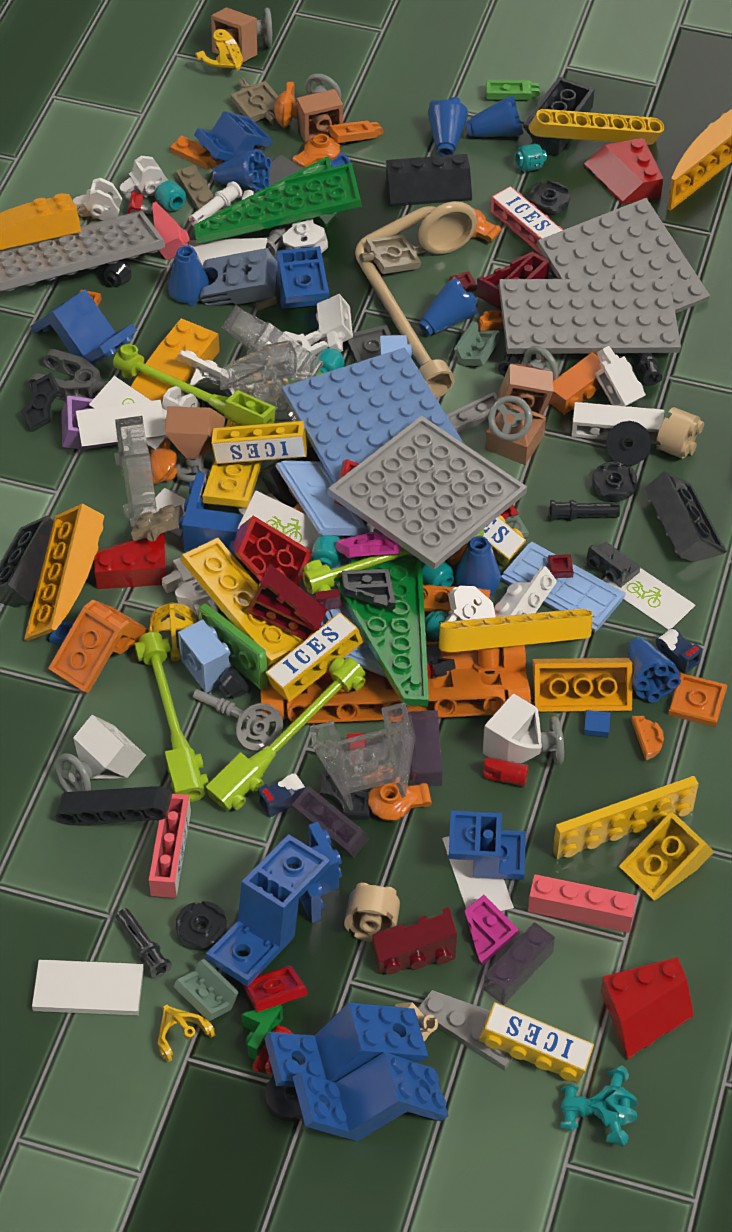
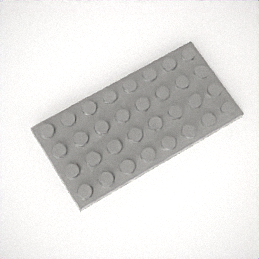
[0,211,165,291]
[499,279,681,354]

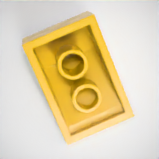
[619,811,714,901]

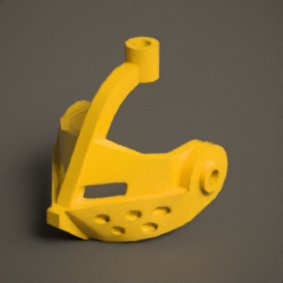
[195,29,243,70]
[148,602,198,661]
[158,1005,215,1062]

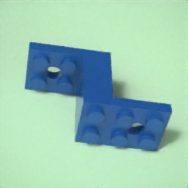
[275,246,329,309]
[31,289,137,365]
[179,472,247,570]
[206,834,330,987]
[264,1003,428,1087]
[293,1052,449,1141]

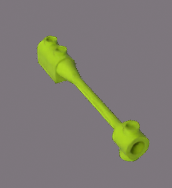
[113,344,276,427]
[303,529,484,594]
[134,632,209,802]
[206,657,366,811]

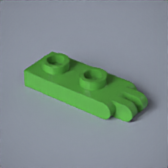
[486,80,540,100]

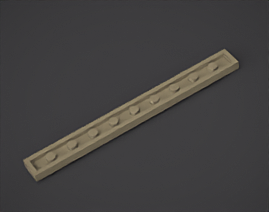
[176,165,277,311]

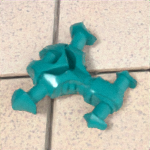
[560,1065,637,1147]

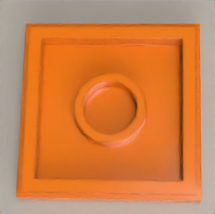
[668,673,727,728]

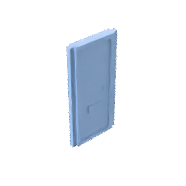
[276,461,369,536]
[501,542,626,632]

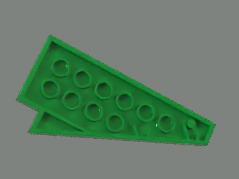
[194,156,362,244]
[331,555,429,706]

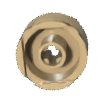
[656,407,704,459]
[344,883,400,942]

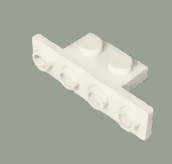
[176,350,261,396]
[494,566,557,617]

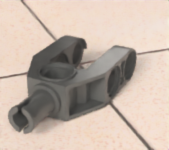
[28,349,108,401]

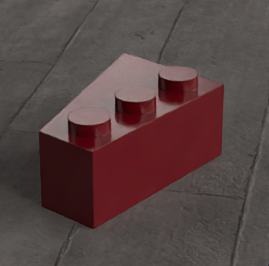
[476,251,550,310]
[246,564,327,640]
[372,907,457,975]

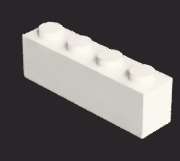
[572,402,664,445]

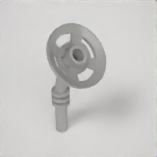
[193,689,283,751]

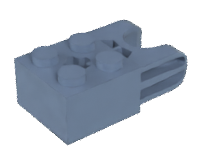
[200,248,277,306]

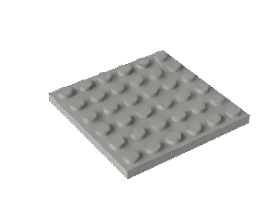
[537,198,710,314]
[328,416,527,570]

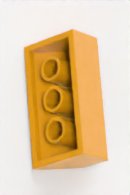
[533,658,632,712]

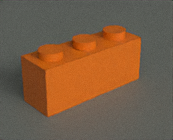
[549,352,602,415]

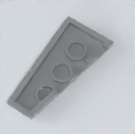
[418,990,514,1071]

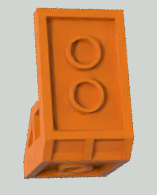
[48,600,148,693]

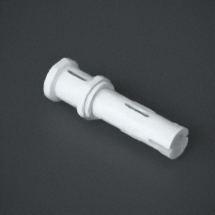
[189,181,242,226]

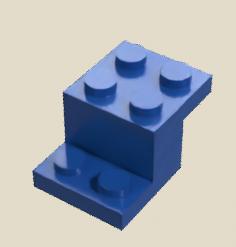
[194,111,273,161]
[448,810,526,880]
[291,822,342,923]

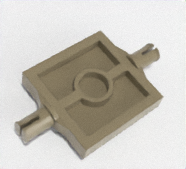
[231,78,278,125]
[359,234,426,274]
[131,505,184,541]

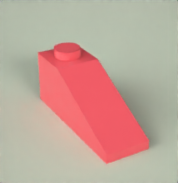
[152,202,190,260]

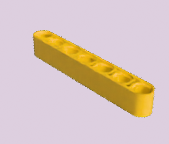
[529,109,664,145]
[439,609,593,652]

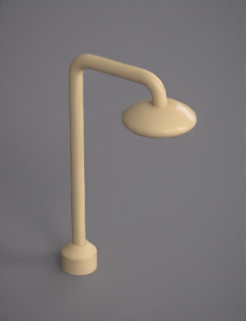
[355,201,477,398]

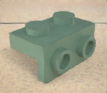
[454,322,502,366]
[174,959,238,1021]

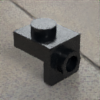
[426,644,456,677]

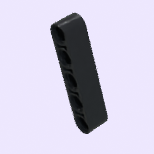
[55,786,172,825]

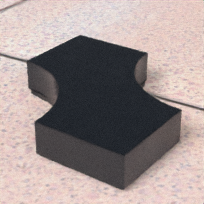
[21,373,62,432]
[320,772,370,820]

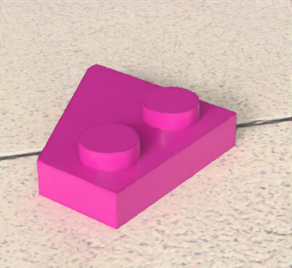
[336,531,401,558]
[465,895,519,965]

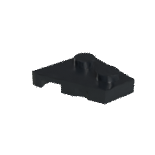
[341,569,396,609]

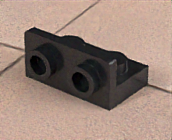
[586,542,640,588]

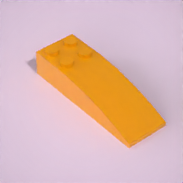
[667,109,732,211]
[0,193,82,250]
[131,318,220,404]
[24,504,105,641]

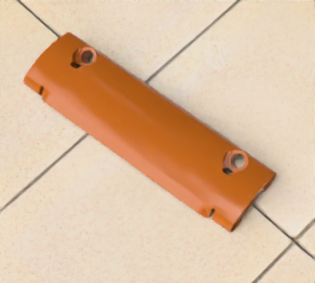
[261,642,531,723]

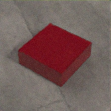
[449,271,477,293]
[547,554,574,578]
[315,589,342,610]

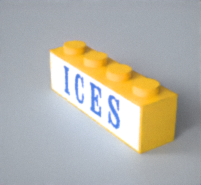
[211,421,308,464]
[483,515,526,567]
[265,613,363,702]
[478,1002,594,1083]

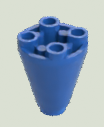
[466,95,523,137]
[428,97,468,156]
[213,149,272,191]
[168,245,210,306]
[418,278,477,336]
[454,536,501,596]
[628,638,681,703]

